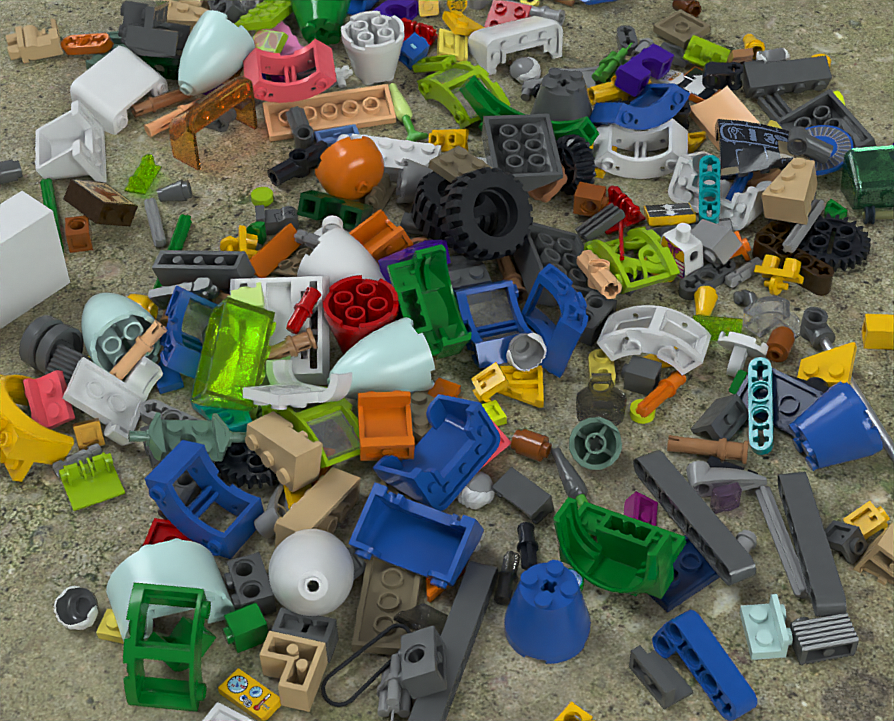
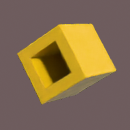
[861,314,894,350]

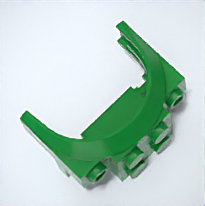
[387,244,472,360]
[553,497,686,599]

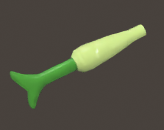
[388,83,429,142]

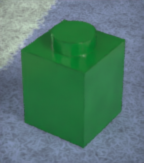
[222,603,268,654]

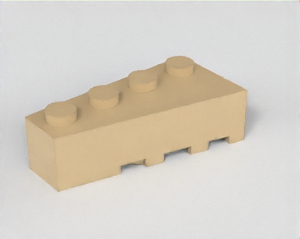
[274,467,361,549]

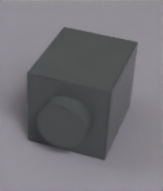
[621,355,662,396]

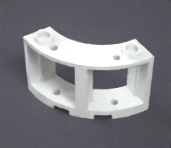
[593,118,688,179]
[597,305,712,375]

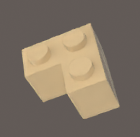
[260,631,328,712]

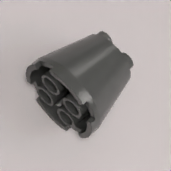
[530,68,592,121]

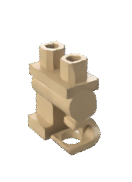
[6,18,63,64]

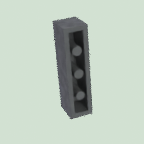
[741,56,832,99]
[152,250,255,289]

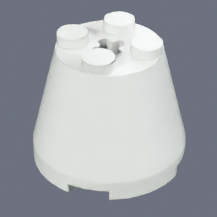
[341,11,404,85]

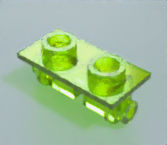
[124,154,162,195]
[692,315,743,341]

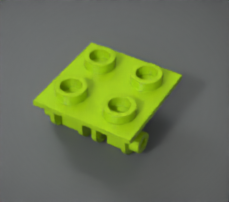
[682,35,731,67]
[59,452,125,511]

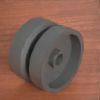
[19,315,84,374]

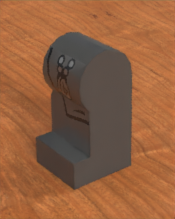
[255,205,299,236]

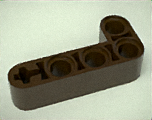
[752,220,834,296]

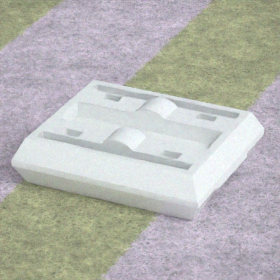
[228,276,330,388]

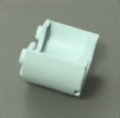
[106,538,235,642]

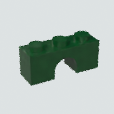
[297,190,374,230]

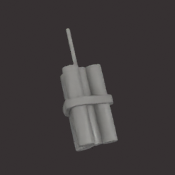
[377,654,413,721]

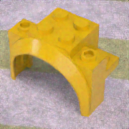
[0,374,74,482]

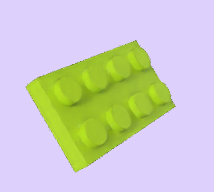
[234,0,293,31]

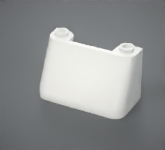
[468,16,563,75]
[70,46,168,135]
[668,151,772,230]

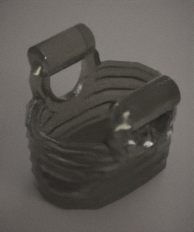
[576,373,627,426]

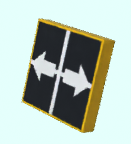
[644,203,696,226]

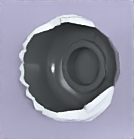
[54,586,98,630]

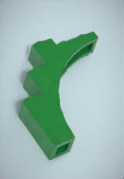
[459,75,600,146]

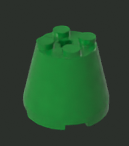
[290,0,351,45]

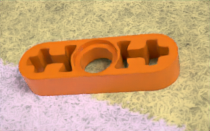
[61,33,114,55]

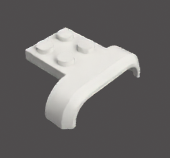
[62,356,163,446]
[243,359,352,410]

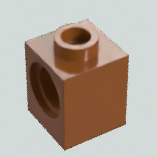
[573,182,609,217]
[65,215,93,253]

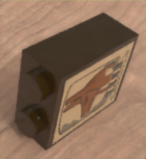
[63,179,138,227]

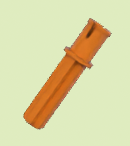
[636,370,686,418]

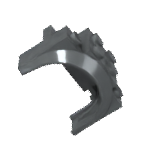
[118,0,191,57]

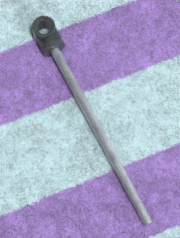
[799,307,894,462]

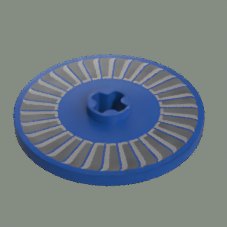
[805,125,854,175]

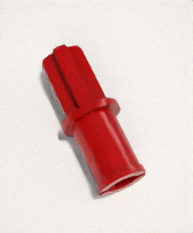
[286,287,321,334]

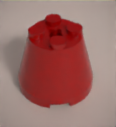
[323,275,399,354]

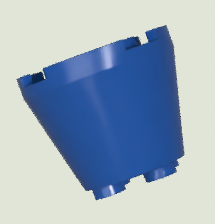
[788,381,883,471]
[504,560,591,664]

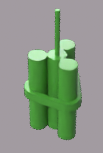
[592,42,633,83]

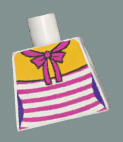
[660,223,703,280]

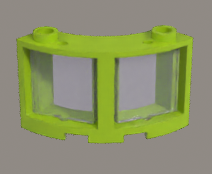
[417,61,511,129]
[261,386,360,469]

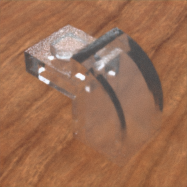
[743,296,800,339]

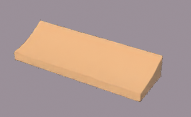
[262,84,396,142]
[689,86,782,187]

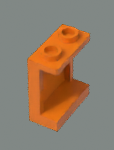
[349,209,414,265]
[357,390,415,461]

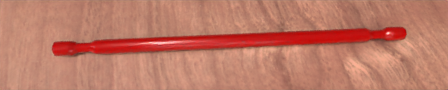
[618,219,624,261]

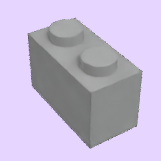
[690,219,742,265]

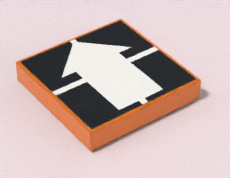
[678,66,722,103]

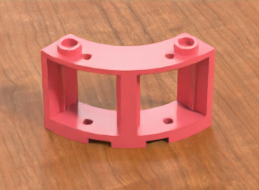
[243,39,337,103]

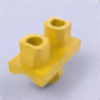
[428,129,469,152]
[220,225,258,259]
[754,254,804,295]

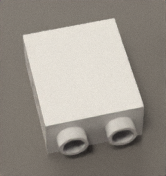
[0,191,70,329]

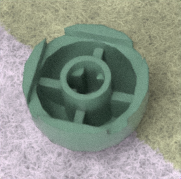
[569,417,622,470]

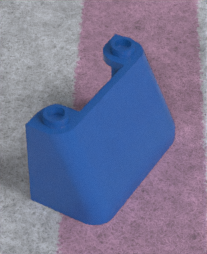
[373,394,500,511]
[348,482,484,589]

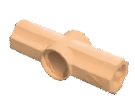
[577,250,622,299]

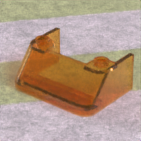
[169,76,258,170]

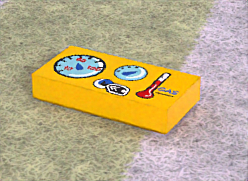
[218,668,281,721]

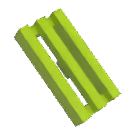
[412,54,457,73]

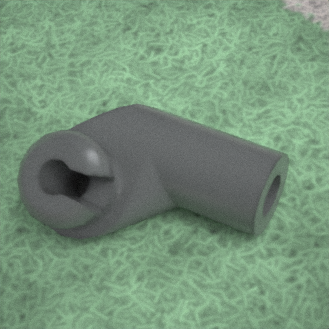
[733,290,761,318]

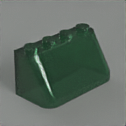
[840,146,894,210]

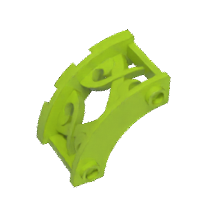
[584,226,680,295]

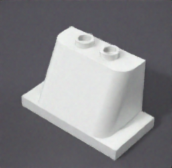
[35,100,107,182]

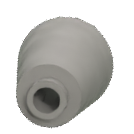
[396,158,433,203]

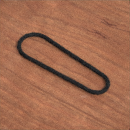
[321,623,411,707]

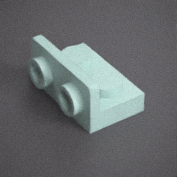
[740,594,793,660]

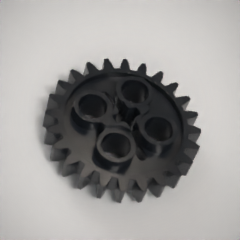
[798,213,871,272]
[215,443,279,489]

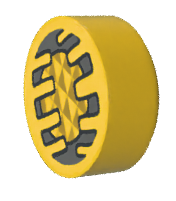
[447,0,467,12]

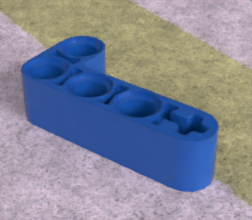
[652,610,757,721]

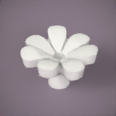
[335,65,353,88]

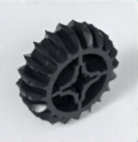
[556,134,597,195]

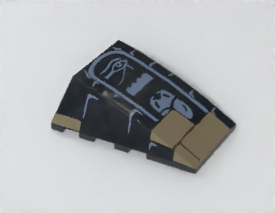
[715,119,810,180]

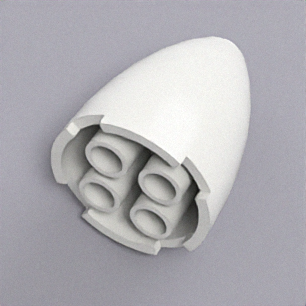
[297,228,386,287]
[269,529,354,616]

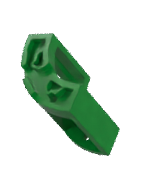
[123,582,211,712]

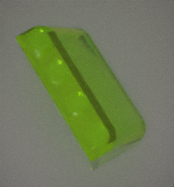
[191,297,276,412]

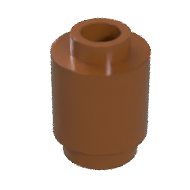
[766,326,795,362]
[511,429,552,462]

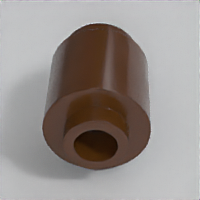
[672,0,701,18]

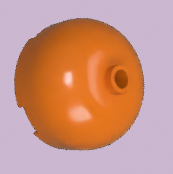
[315,136,385,200]

